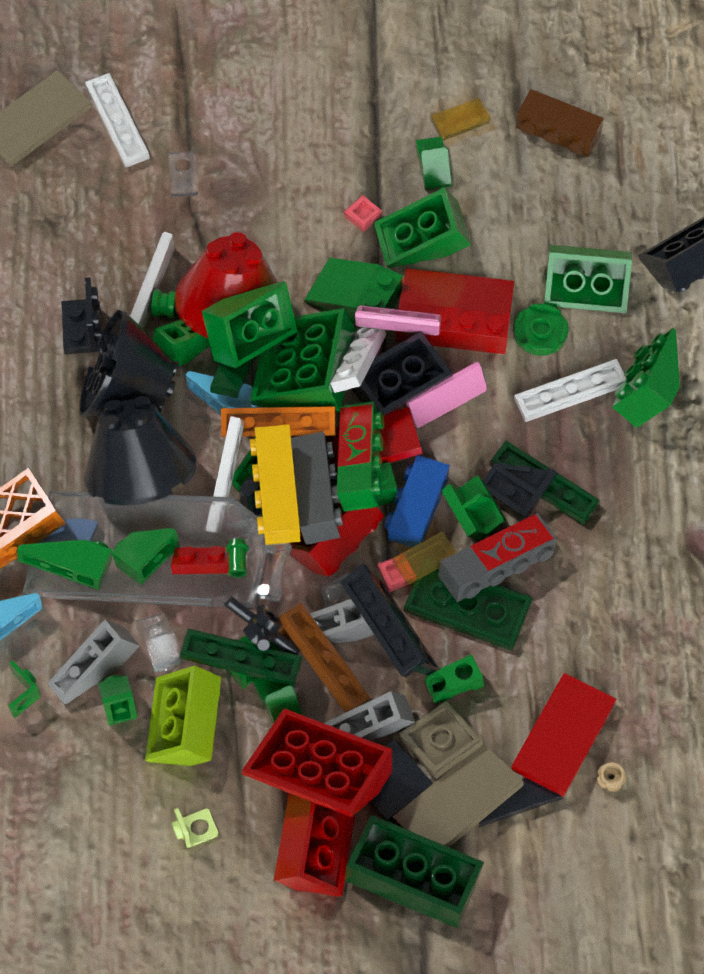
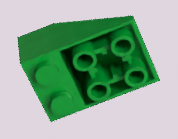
[612,328,680,428]

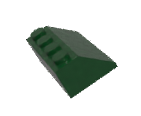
[345,815,484,929]

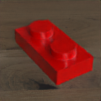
[171,546,229,575]

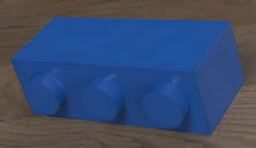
[385,455,450,550]

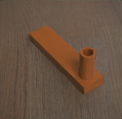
[278,603,371,713]

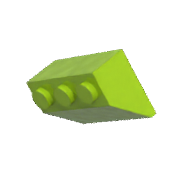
[145,665,221,766]

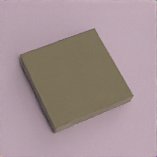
[399,700,483,779]

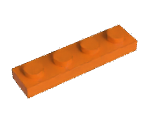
[221,407,336,437]

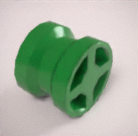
[151,289,176,319]

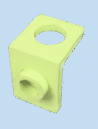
[171,808,218,848]

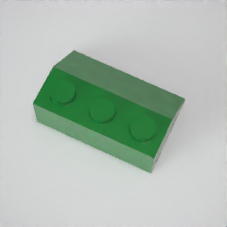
[544,245,632,313]

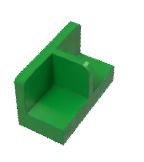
[441,476,506,541]

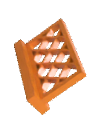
[0,468,66,569]

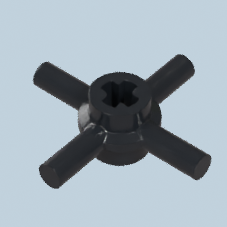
[225,596,300,655]

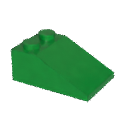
[374,187,471,269]
[304,257,403,328]
[202,281,297,368]

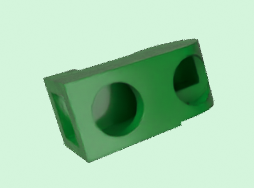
[424,654,485,703]

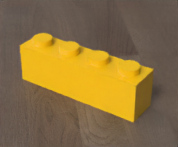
[250,425,300,545]

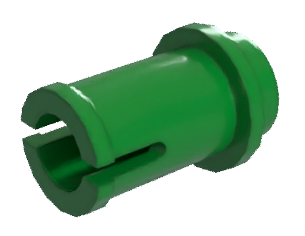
[226,538,249,578]

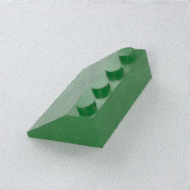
[250,308,356,412]

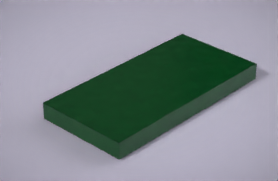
[403,558,533,651]

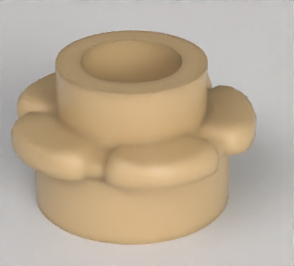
[597,762,627,791]

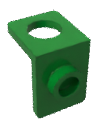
[9,660,41,718]

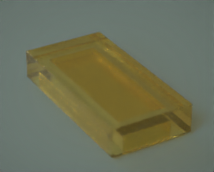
[431,98,491,141]
[393,532,457,585]

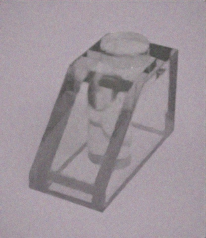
[136,612,183,672]

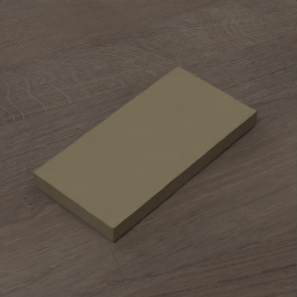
[0,70,92,168]
[393,743,524,847]

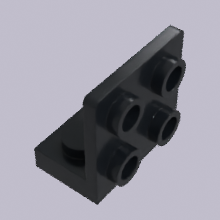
[61,277,102,355]

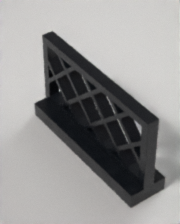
[340,564,440,677]

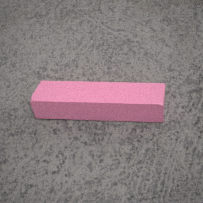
[355,305,441,336]
[406,362,487,428]

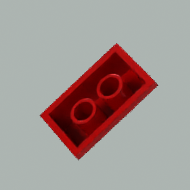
[280,503,384,577]
[274,793,356,896]

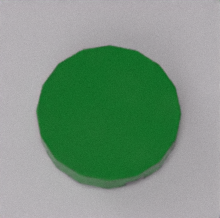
[513,304,568,356]

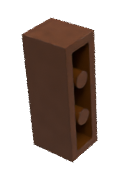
[516,89,604,157]

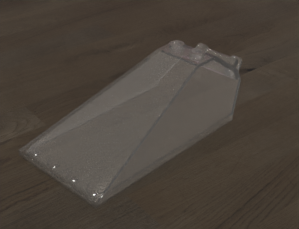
[22,491,292,608]

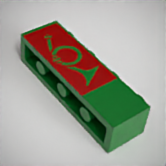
[337,401,384,512]

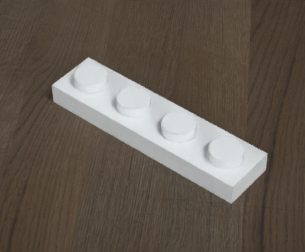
[330,327,387,393]

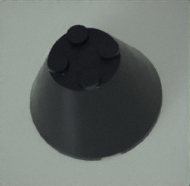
[79,310,179,418]
[84,396,197,506]

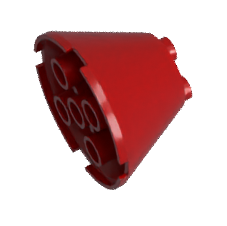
[175,232,278,338]

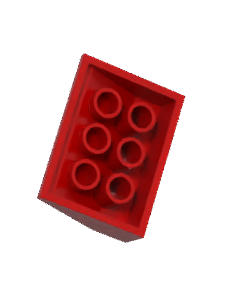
[396,268,515,355]
[242,708,392,817]

